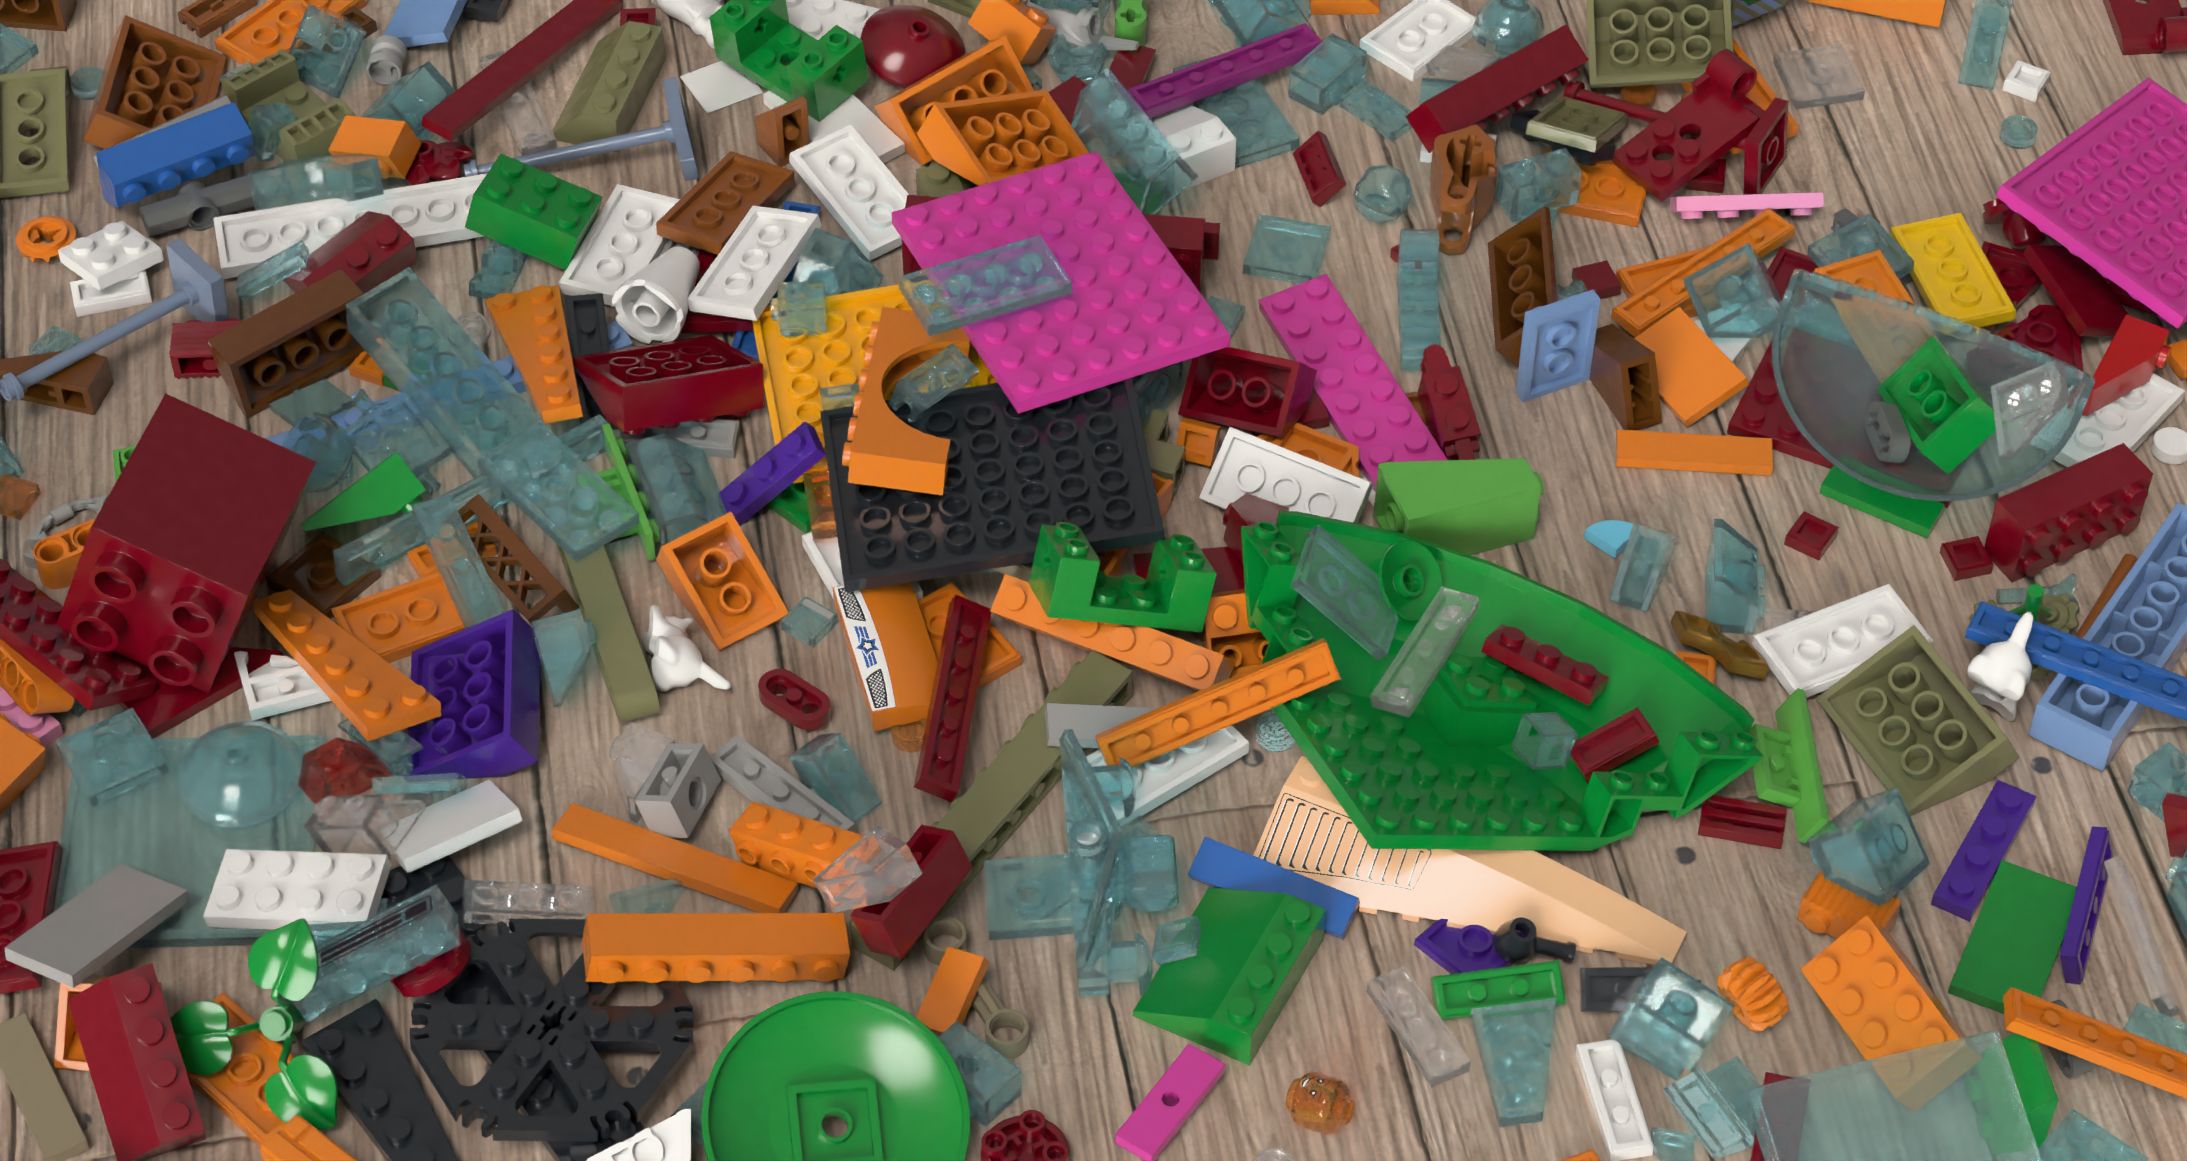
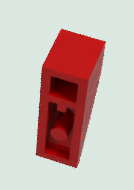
[2080,314,2171,416]

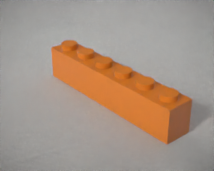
[990,574,1235,692]
[582,913,850,983]

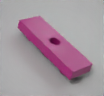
[1115,1043,1225,1161]

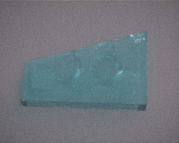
[1470,998,1556,1127]

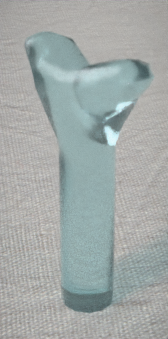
[1996,573,2080,615]

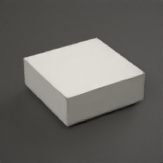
[2002,60,2051,102]

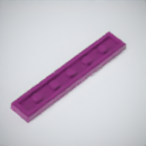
[1125,23,1325,120]

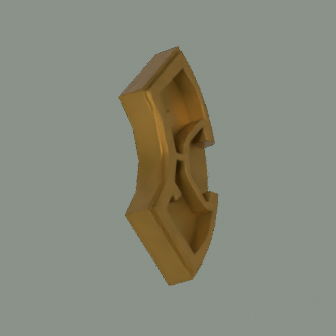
[1670,610,1769,679]

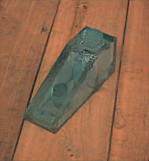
[1958,0,2013,90]

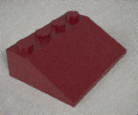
[573,335,764,435]

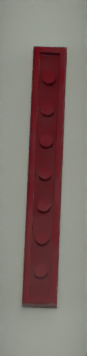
[422,0,623,142]

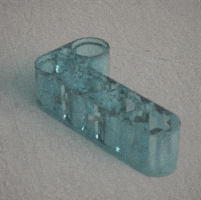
[1397,229,1440,370]

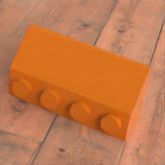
[874,35,1034,166]

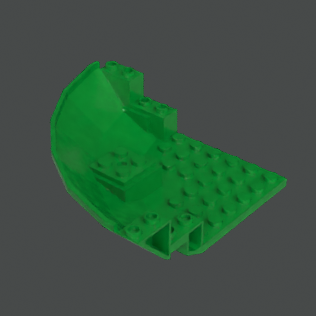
[1241,511,1764,851]

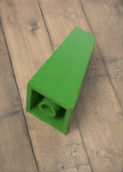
[1373,458,1544,555]

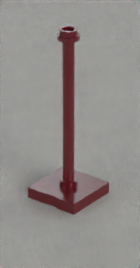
[1563,81,1789,195]

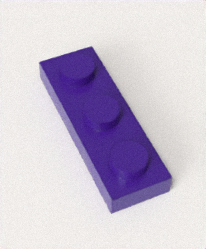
[719,421,826,526]

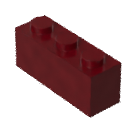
[850,824,973,959]

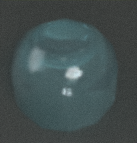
[1353,165,1412,224]

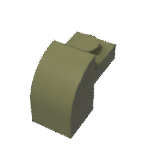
[1141,409,1186,501]

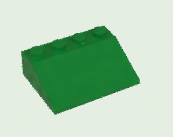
[1133,887,1326,1066]

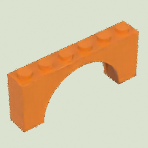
[842,307,972,495]

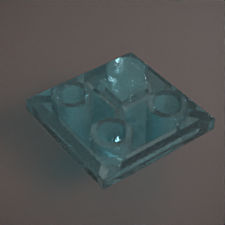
[288,4,366,98]
[786,228,883,303]

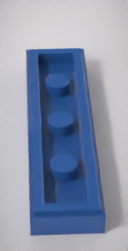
[1188,837,1360,940]

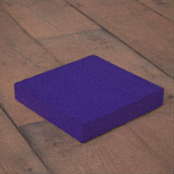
[1414,918,1526,974]

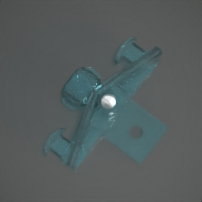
[984,729,1179,997]

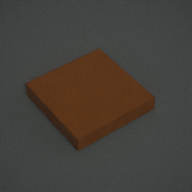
[266,531,381,619]

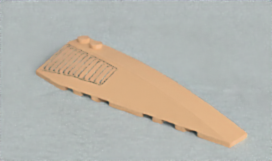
[1253,756,1687,968]

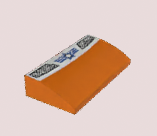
[832,583,938,732]

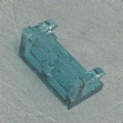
[888,344,980,422]

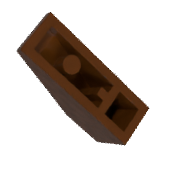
[0,350,113,415]

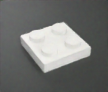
[58,220,164,290]

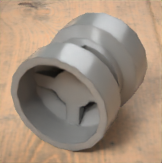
[366,35,407,86]

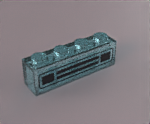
[292,885,461,1022]

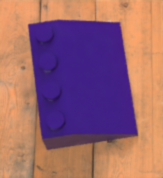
[406,609,540,783]

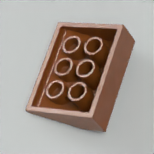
[83,15,227,149]

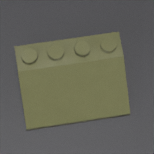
[1587,0,1733,88]
[1816,625,2020,817]

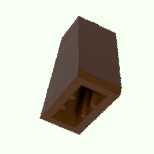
[1590,324,1662,430]

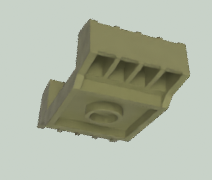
[222,49,355,170]

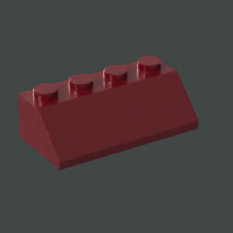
[68,963,207,1161]

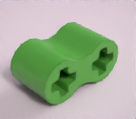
[1115,0,1148,46]

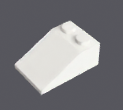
[1118,104,1236,195]

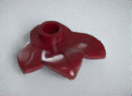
[405,140,474,185]

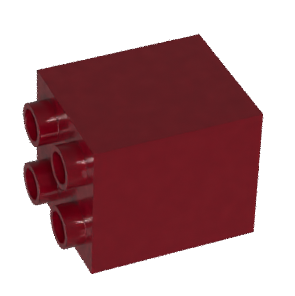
[56,393,316,693]

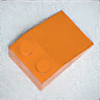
[656,512,790,651]

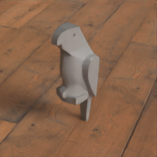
[1021,0,1140,54]

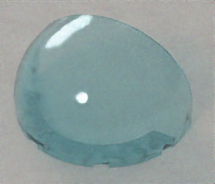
[1772,269,2096,501]

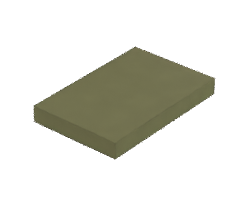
[1526,96,1629,153]

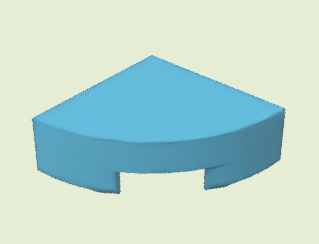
[1584,520,1640,558]

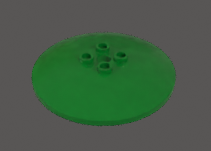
[701,991,970,1161]

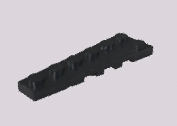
[301,999,458,1161]

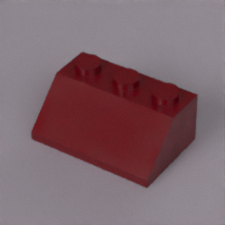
[281,211,417,301]
[1178,347,1317,438]

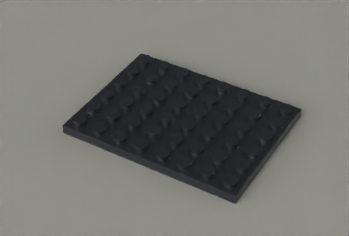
[820,378,1165,593]

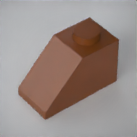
[755,96,810,167]

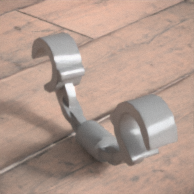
[23,494,107,569]

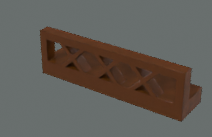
[442,494,579,625]

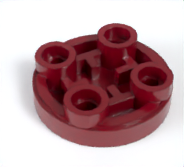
[980,1110,1070,1161]

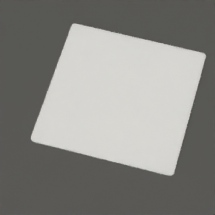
[680,61,763,113]

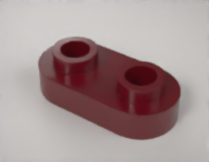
[758,669,831,730]

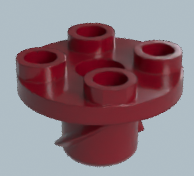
[1982,199,2046,250]

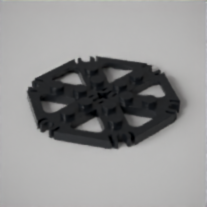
[409,918,694,1142]

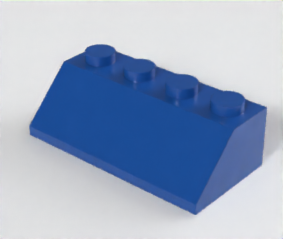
[96,102,255,207]

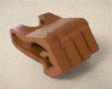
[1430,124,1497,255]

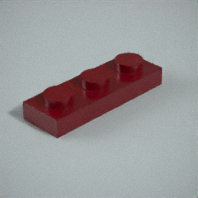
[1481,624,1609,706]

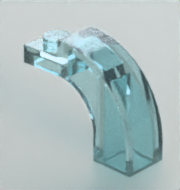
[248,154,384,210]

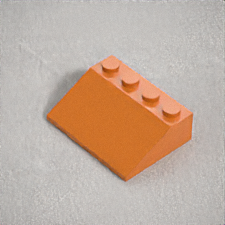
[917,90,1090,186]

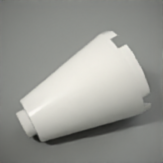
[612,246,700,344]

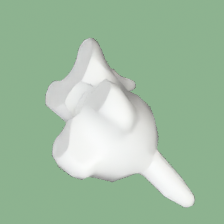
[643,605,731,692]
[1967,612,2033,721]

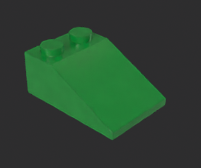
[1877,336,2006,474]
[300,452,426,531]

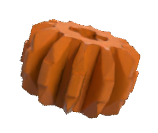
[1717,956,1788,1032]

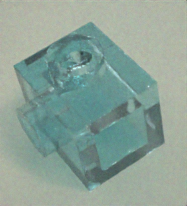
[771,280,827,336]

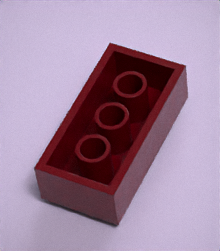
[1984,443,2153,583]

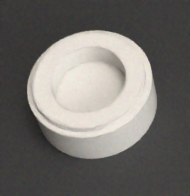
[2151,427,2187,465]

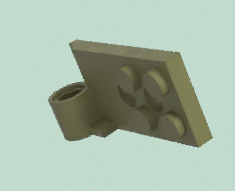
[0,66,72,198]

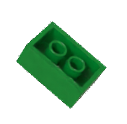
[465,153,603,270]

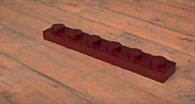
[914,595,992,802]

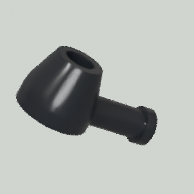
[1493,917,1576,964]

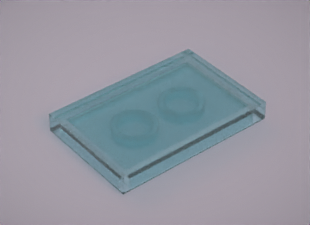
[1291,525,1399,660]

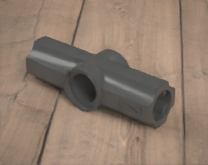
[139,175,257,237]

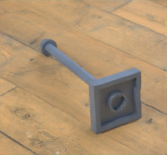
[464,77,699,181]
[0,238,229,402]

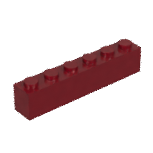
[1405,25,1589,153]

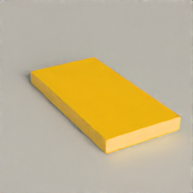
[1890,212,2016,335]

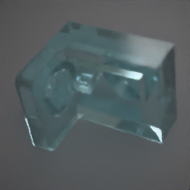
[1048,34,1108,83]
[247,102,299,161]

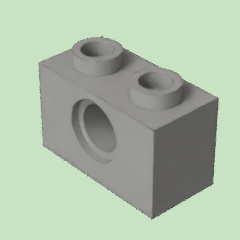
[635,743,721,838]

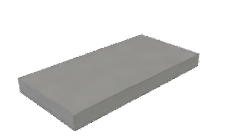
[5,863,189,988]

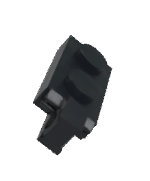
[1579,967,1701,1012]

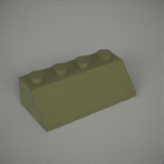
[550,21,666,153]

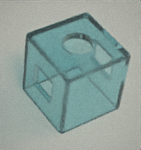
[1512,712,1577,770]

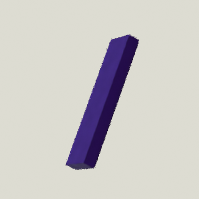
[2060,826,2114,984]

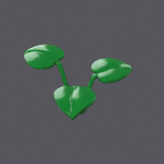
[170,918,338,1130]

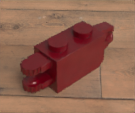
[1417,344,1481,460]

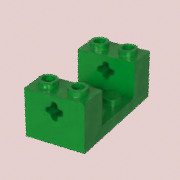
[709,0,868,122]
[1028,522,1217,632]

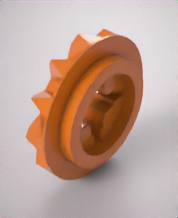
[16,216,77,263]

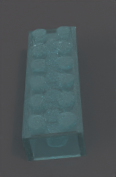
[345,267,547,489]

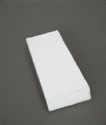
[1575,1038,1654,1161]

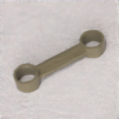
[924,916,1029,1060]

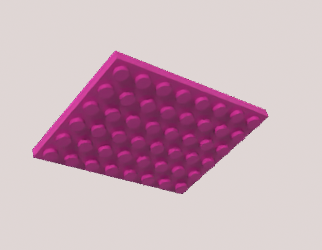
[1996,77,2187,329]
[892,151,1230,414]

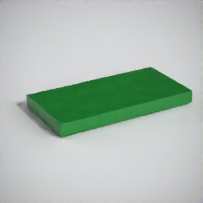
[1948,860,2077,1014]

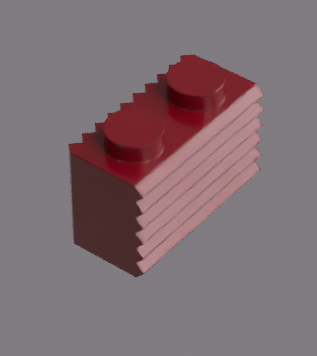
[169,318,244,379]

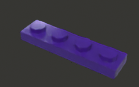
[1931,780,2036,922]

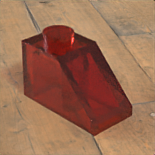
[298,737,391,813]

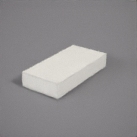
[70,270,152,317]

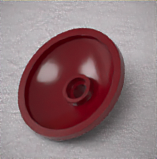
[860,5,965,89]

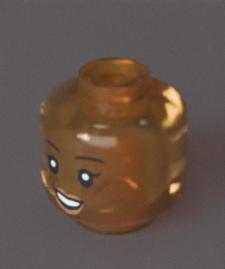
[1286,1071,1355,1135]

